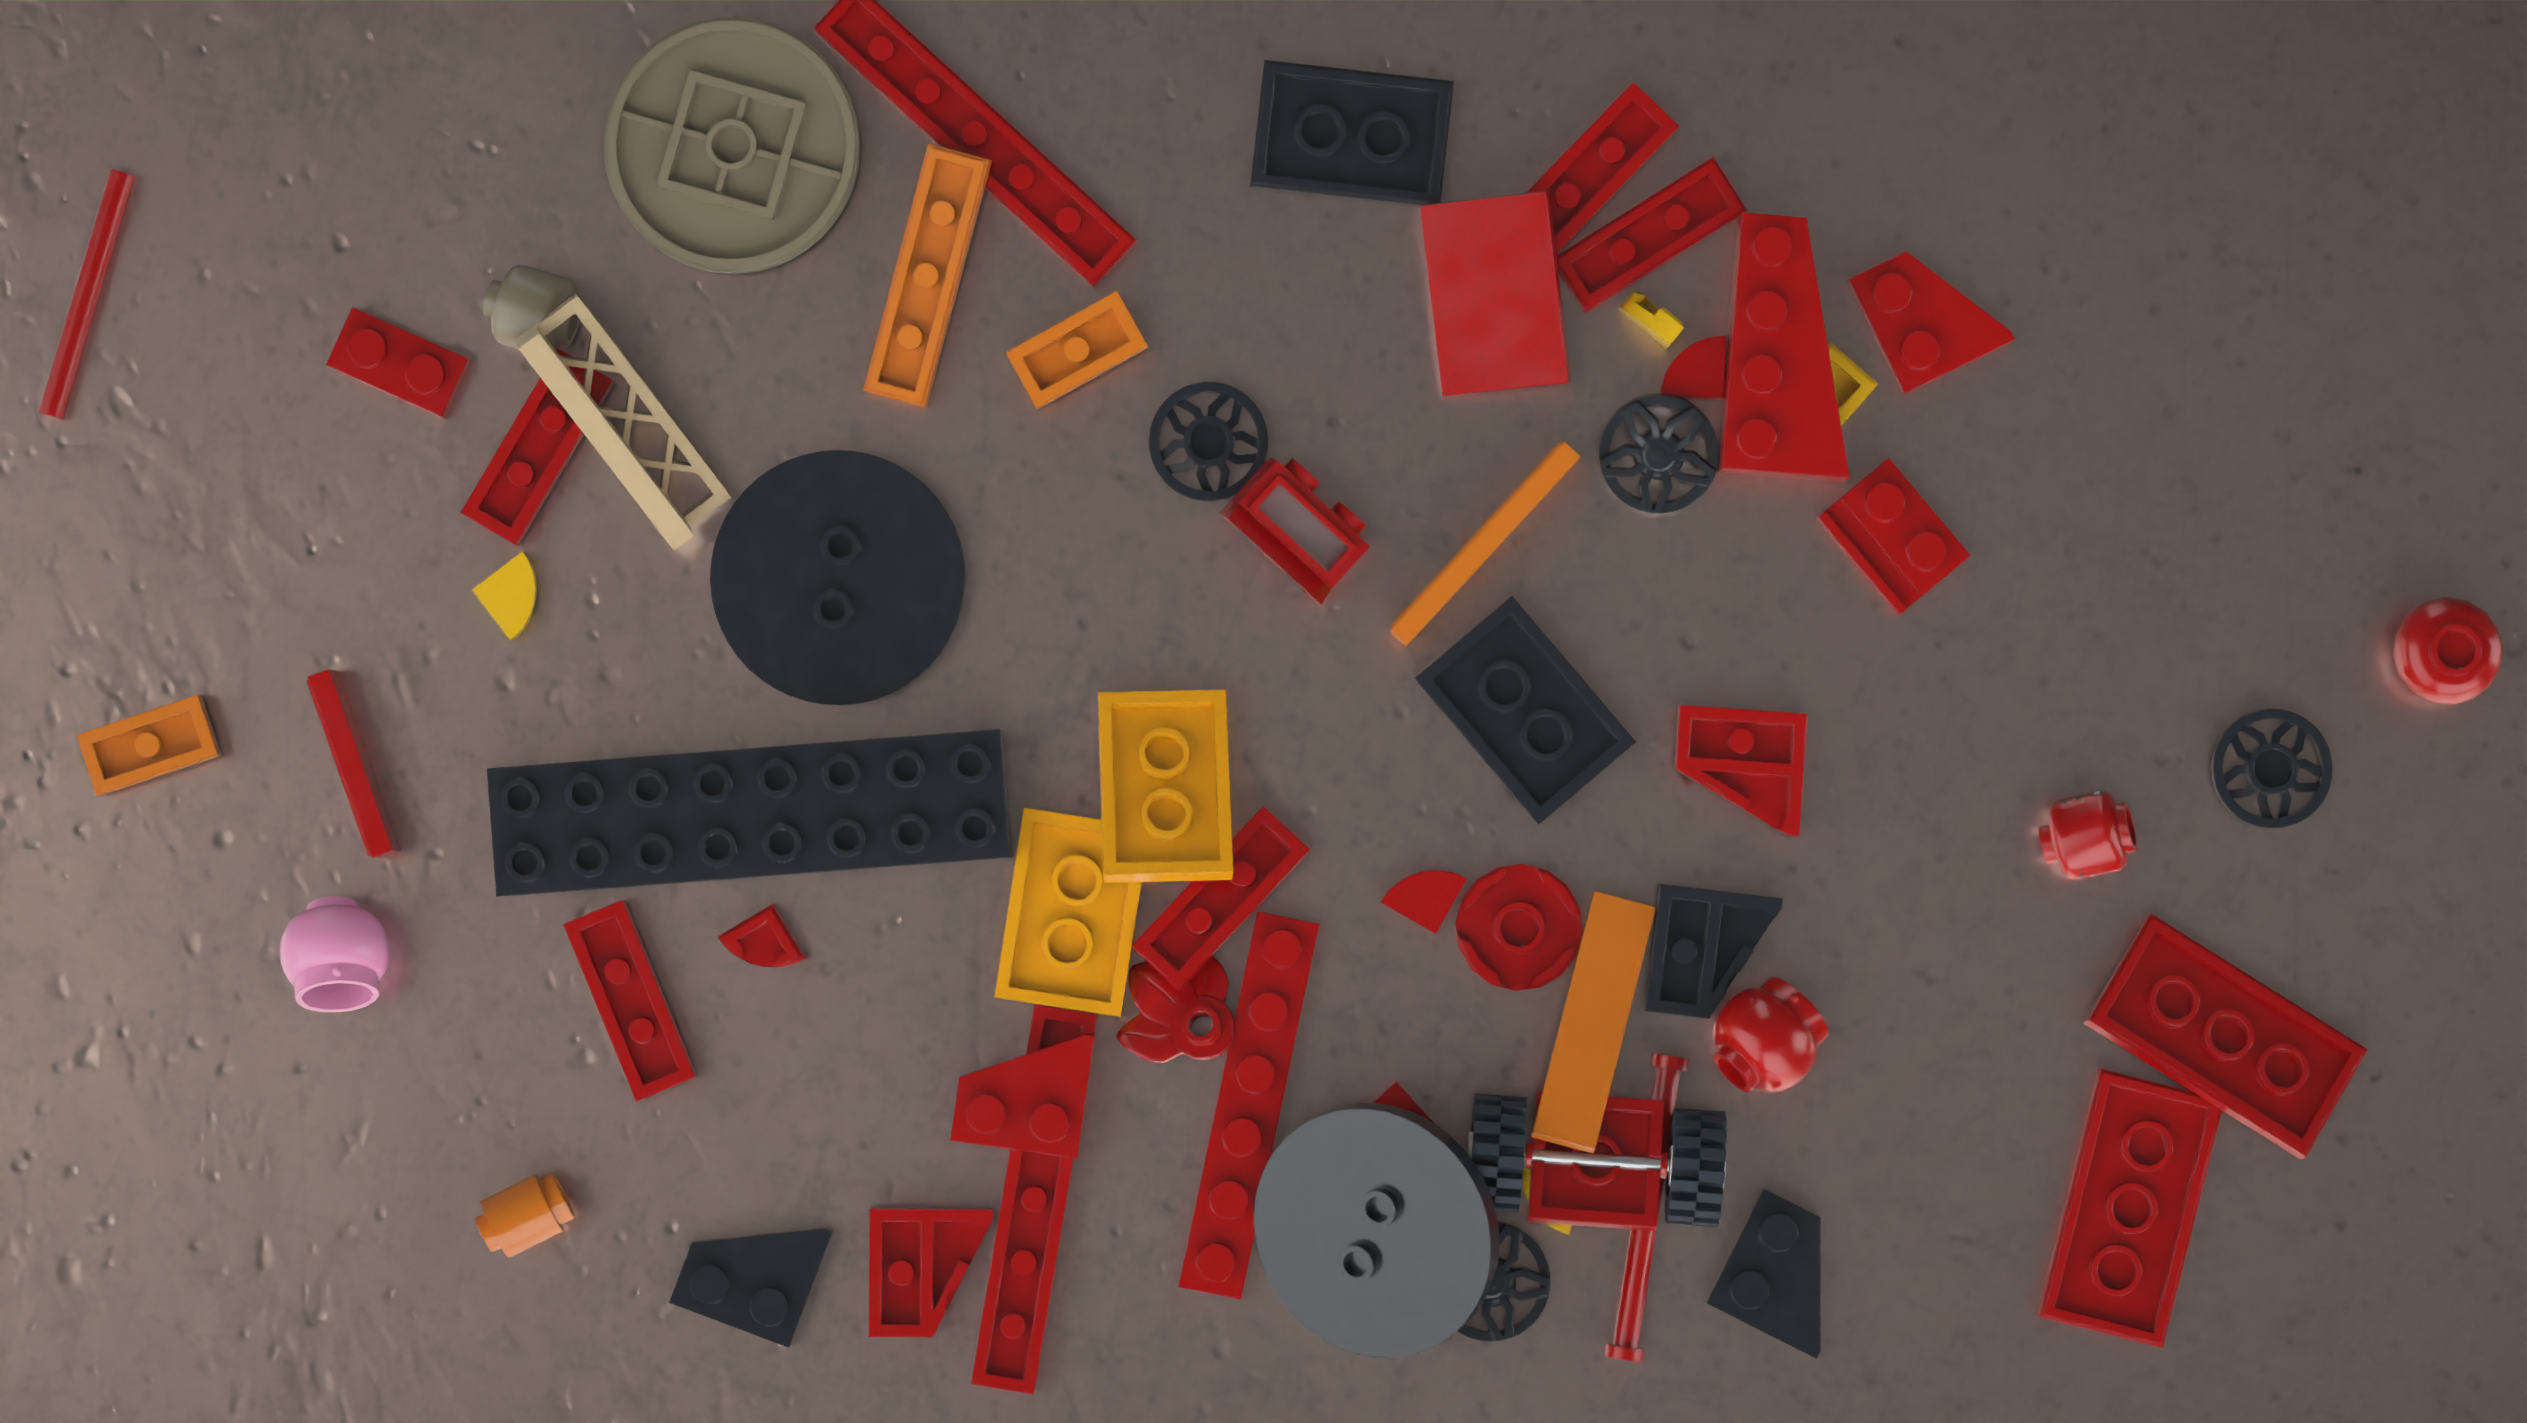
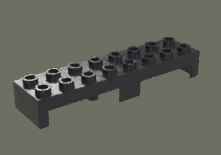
[487,729,1013,897]

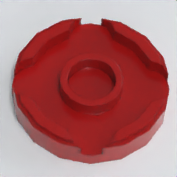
[1455,864,1583,991]

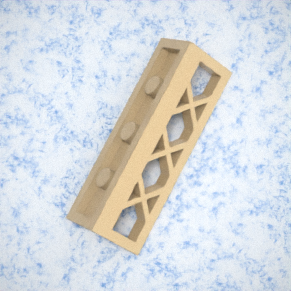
[515,293,731,551]

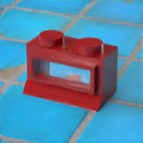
[1219,457,1370,604]

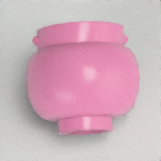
[280,896,390,1012]

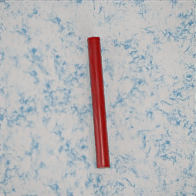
[38,169,135,420]

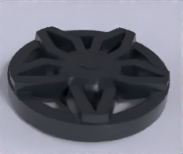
[1149,382,1268,502]
[1599,393,1719,514]
[2211,709,2333,828]
[1458,1221,1551,1342]

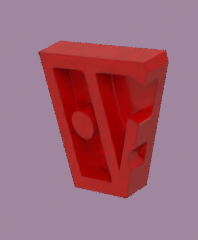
[1847,251,2015,395]
[1674,705,1808,837]
[950,1034,1095,1159]
[868,1207,994,1338]

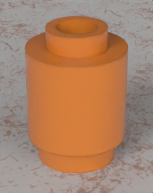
[475,1172,575,1258]

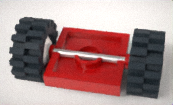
[1467,1091,1727,1231]

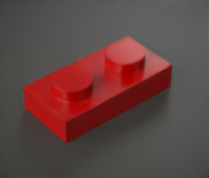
[326,307,471,418]

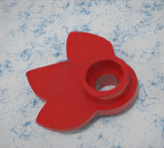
[1116,956,1235,1063]

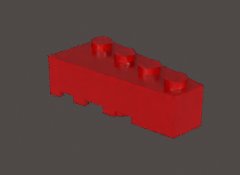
[1717,212,1850,483]

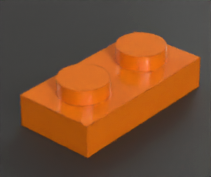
[1005,291,1148,410]
[76,695,222,796]

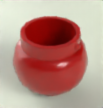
[2393,597,2503,706]
[1712,977,1829,1093]

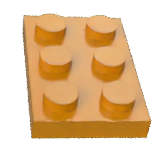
[1097,690,1233,883]
[994,808,1142,1017]

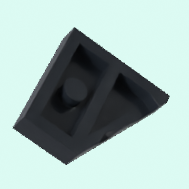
[1644,884,1783,1019]
[1705,1188,1821,1359]
[669,1228,834,1348]

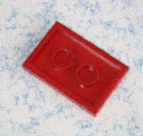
[1420,190,1571,396]

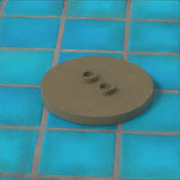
[604,17,860,274]

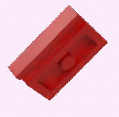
[1816,458,1971,616]

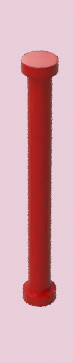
[1605,1053,1690,1362]

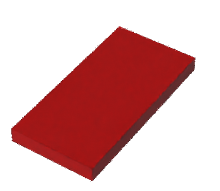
[2083,914,2368,1160]
[2037,1068,2222,1348]

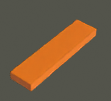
[863,143,992,407]
[1390,442,1581,647]
[1531,891,1656,1153]

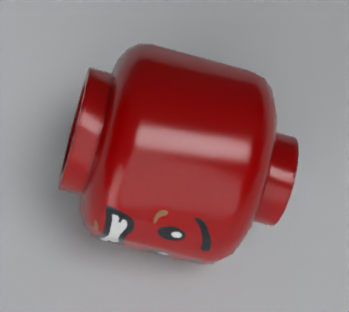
[2039,791,2138,881]

